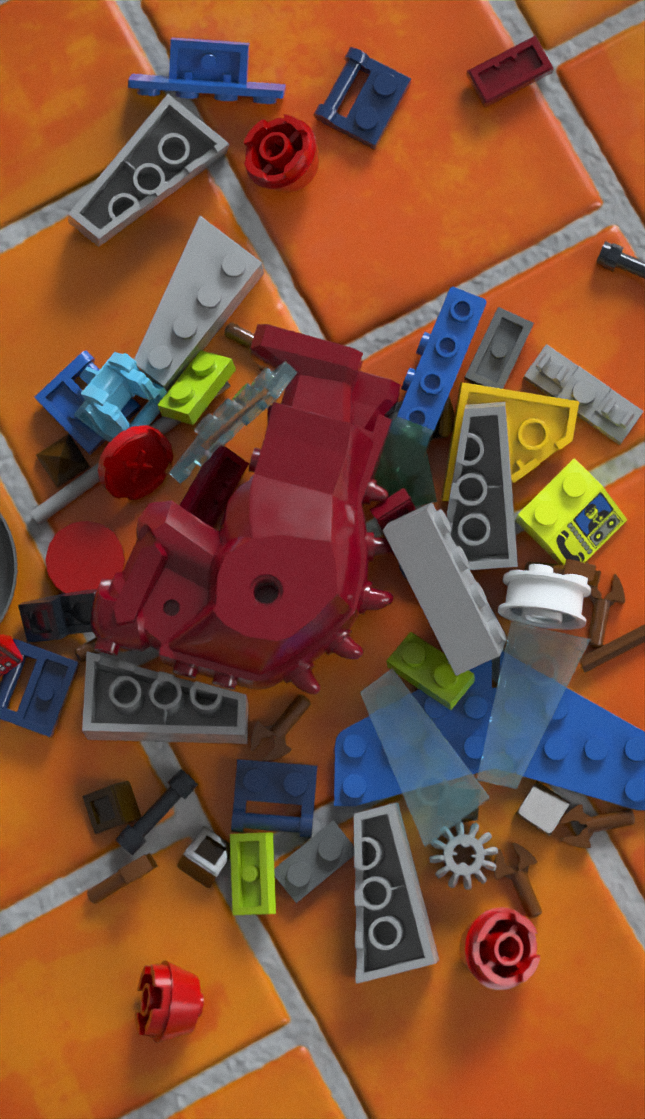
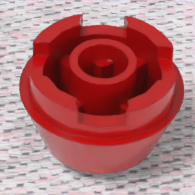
[243,114,319,193]
[460,907,540,990]
[135,960,204,1043]

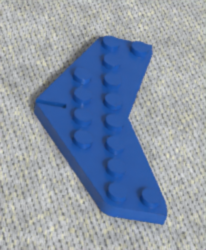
[334,651,645,811]

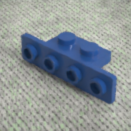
[128,37,286,104]
[392,287,487,446]

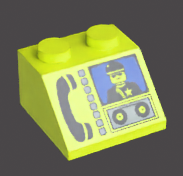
[515,458,627,565]

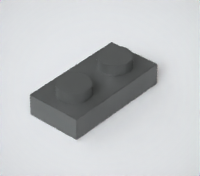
[464,307,534,389]
[274,821,354,903]

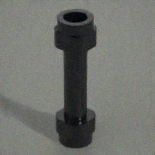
[596,241,645,279]
[115,769,198,856]

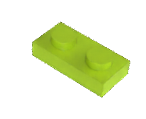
[157,350,236,425]
[386,632,475,710]
[230,832,276,915]

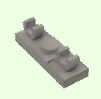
[523,344,644,445]

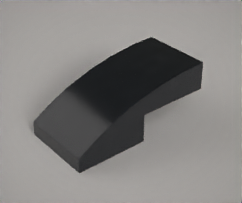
[18,589,97,643]

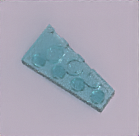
[169,361,297,484]
[476,622,591,789]
[360,668,490,848]

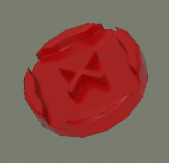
[97,425,174,500]
[45,520,126,593]

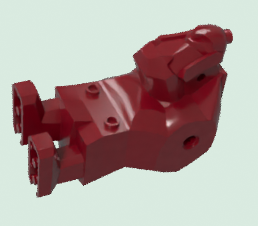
[91,324,401,694]

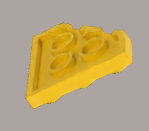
[441,382,579,501]

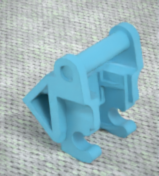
[74,352,167,442]

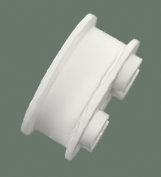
[498,564,591,630]

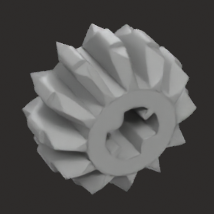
[429,821,498,890]

